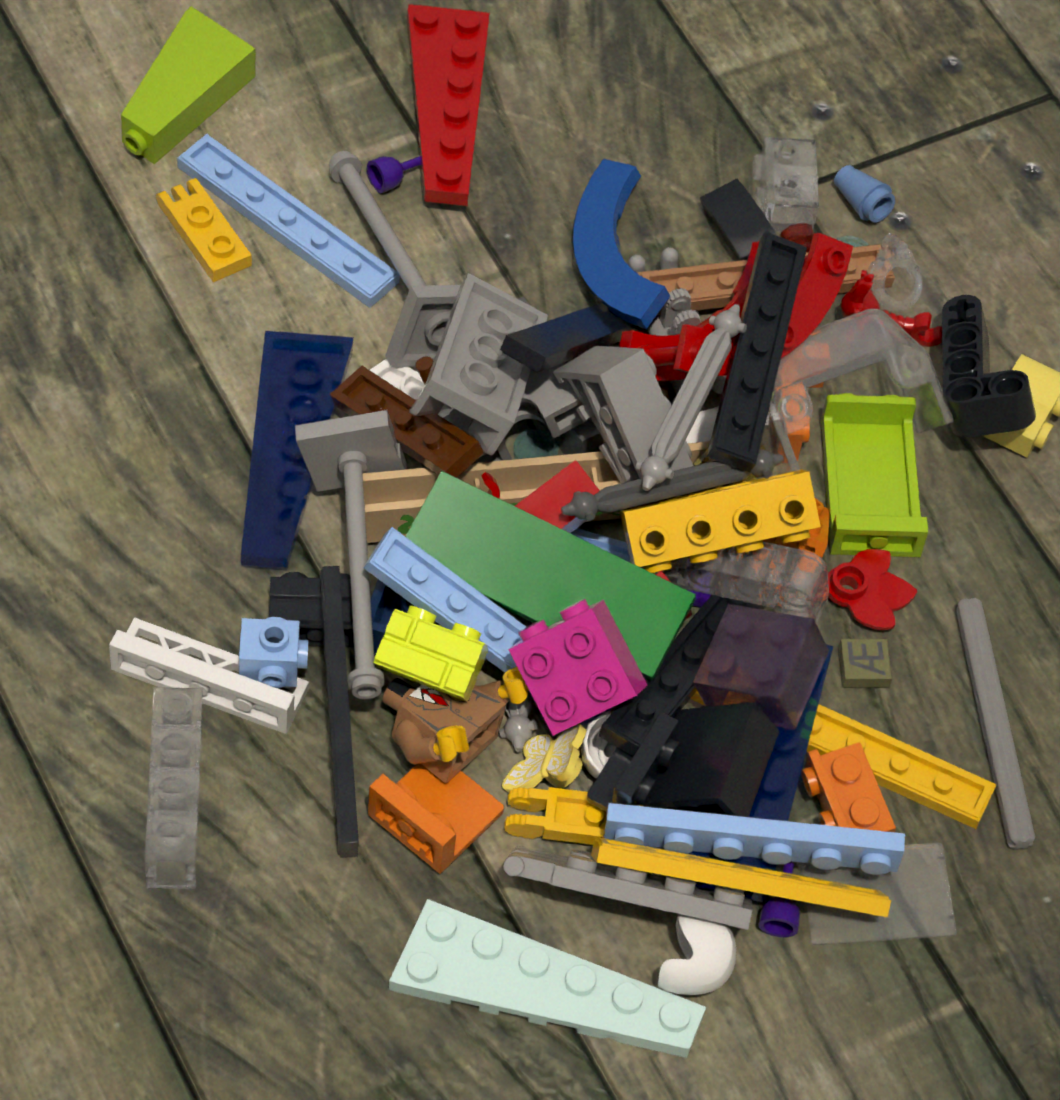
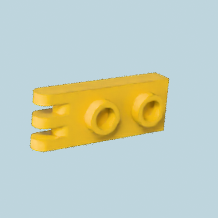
[156,178,252,283]

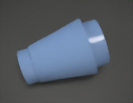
[834,165,895,223]

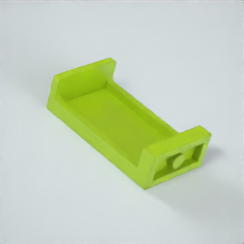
[821,393,928,557]

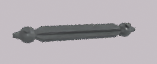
[561,449,784,521]

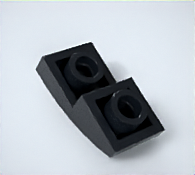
[700,178,777,260]

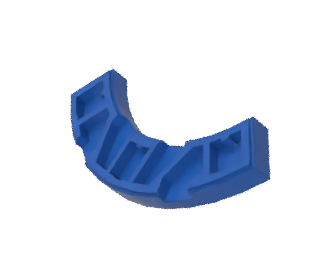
[573,159,670,329]

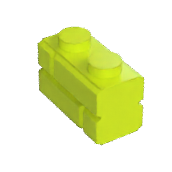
[373,605,489,702]

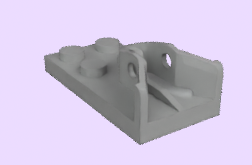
[409,273,548,456]

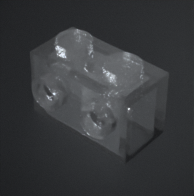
[752,137,819,233]

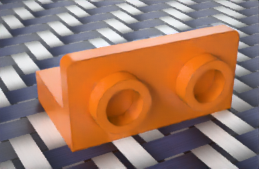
[801,742,896,832]

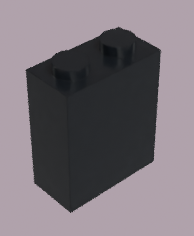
[644,702,779,817]

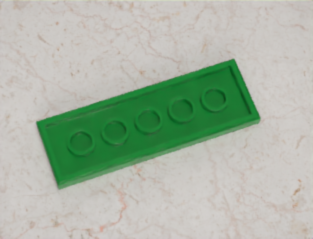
[405,471,696,681]

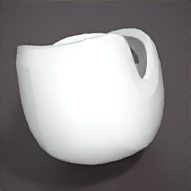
[658,914,736,995]

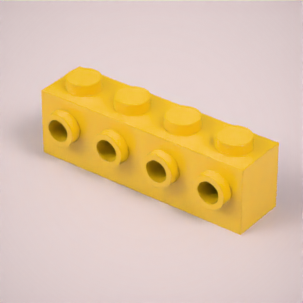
[620,469,821,573]

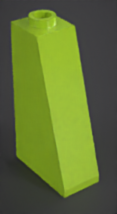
[121,6,256,164]

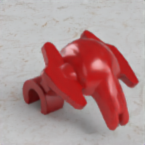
[840,270,942,347]

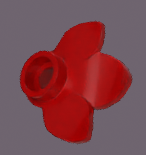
[825,549,917,630]

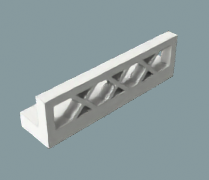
[109,618,309,734]

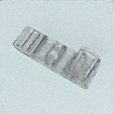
[640,542,829,640]

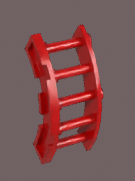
[619,233,853,381]

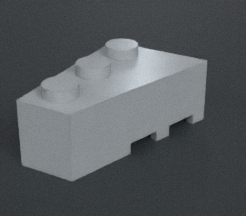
[553,346,693,483]

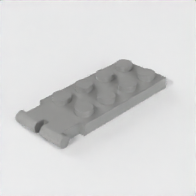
[504,846,753,930]

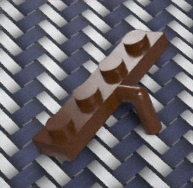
[329,356,484,478]

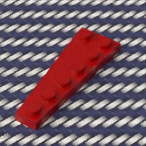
[407,4,490,206]

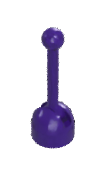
[367,156,421,193]
[759,861,800,938]

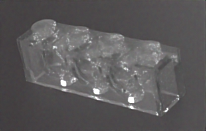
[145,687,203,889]

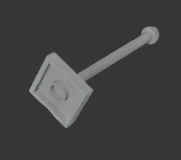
[329,151,460,367]
[295,410,407,699]

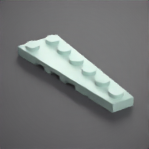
[389,899,706,1058]

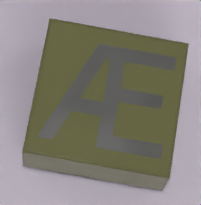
[839,639,892,687]

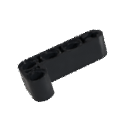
[942,295,1036,437]

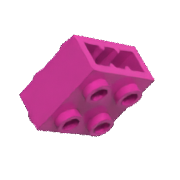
[508,599,648,736]

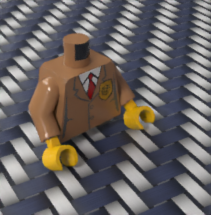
[382,667,529,783]

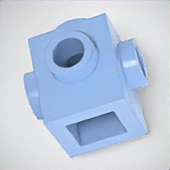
[239,617,308,689]

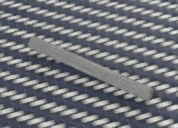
[956,598,1035,850]

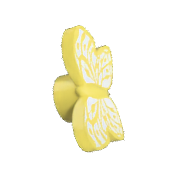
[502,723,587,793]

